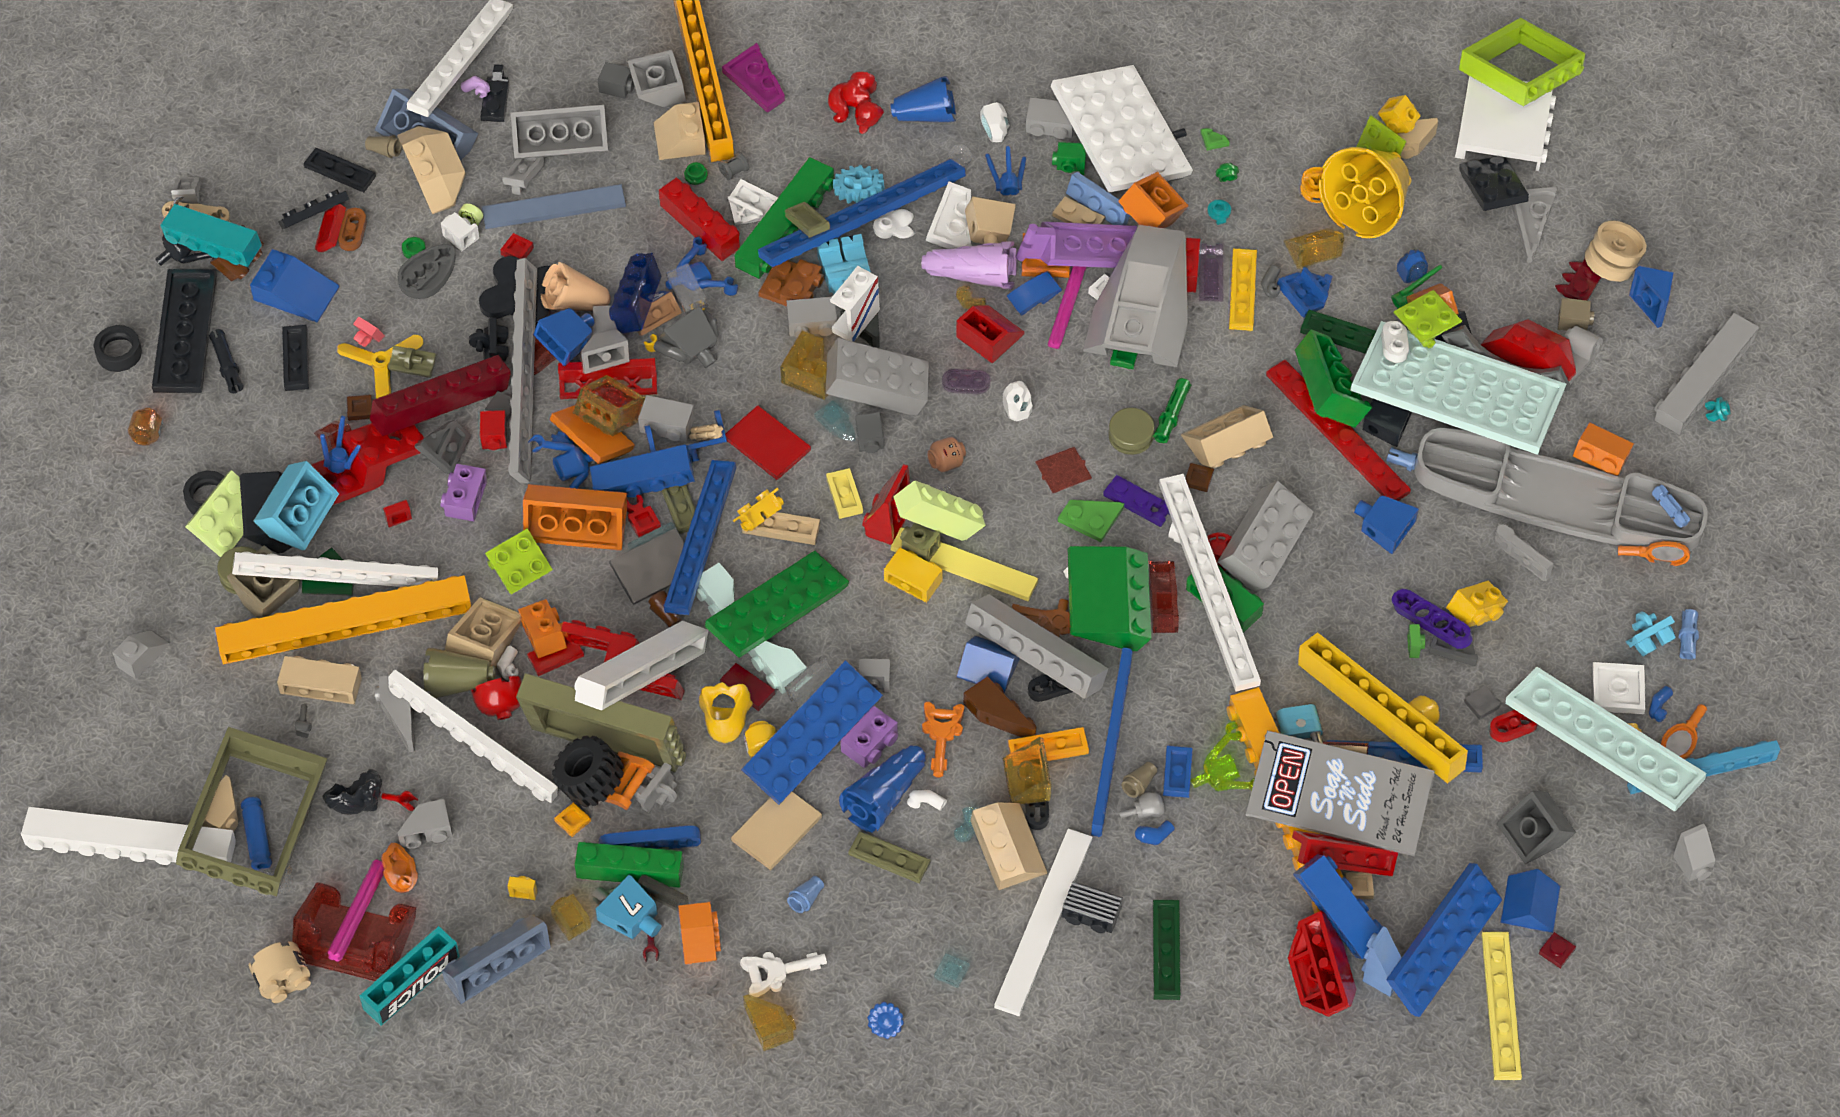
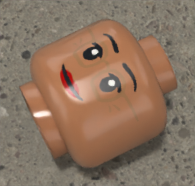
[928,437,966,472]

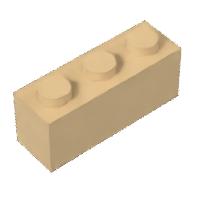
[277,656,362,704]

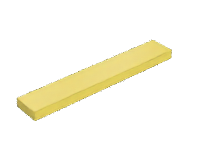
[891,527,1038,601]
[1481,932,1522,1080]

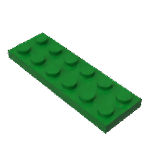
[705,551,849,658]

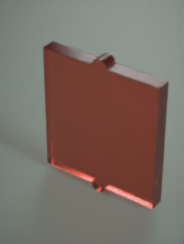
[1035,447,1092,493]

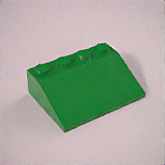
[1067,546,1152,651]

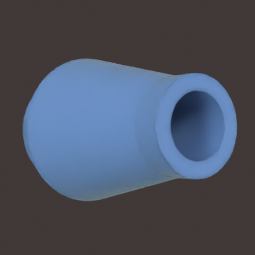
[787,876,824,913]

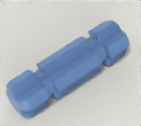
[1652,485,1690,528]

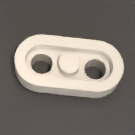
[1381,321,1409,363]

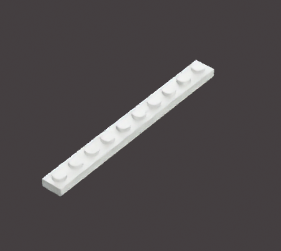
[1159,474,1261,691]

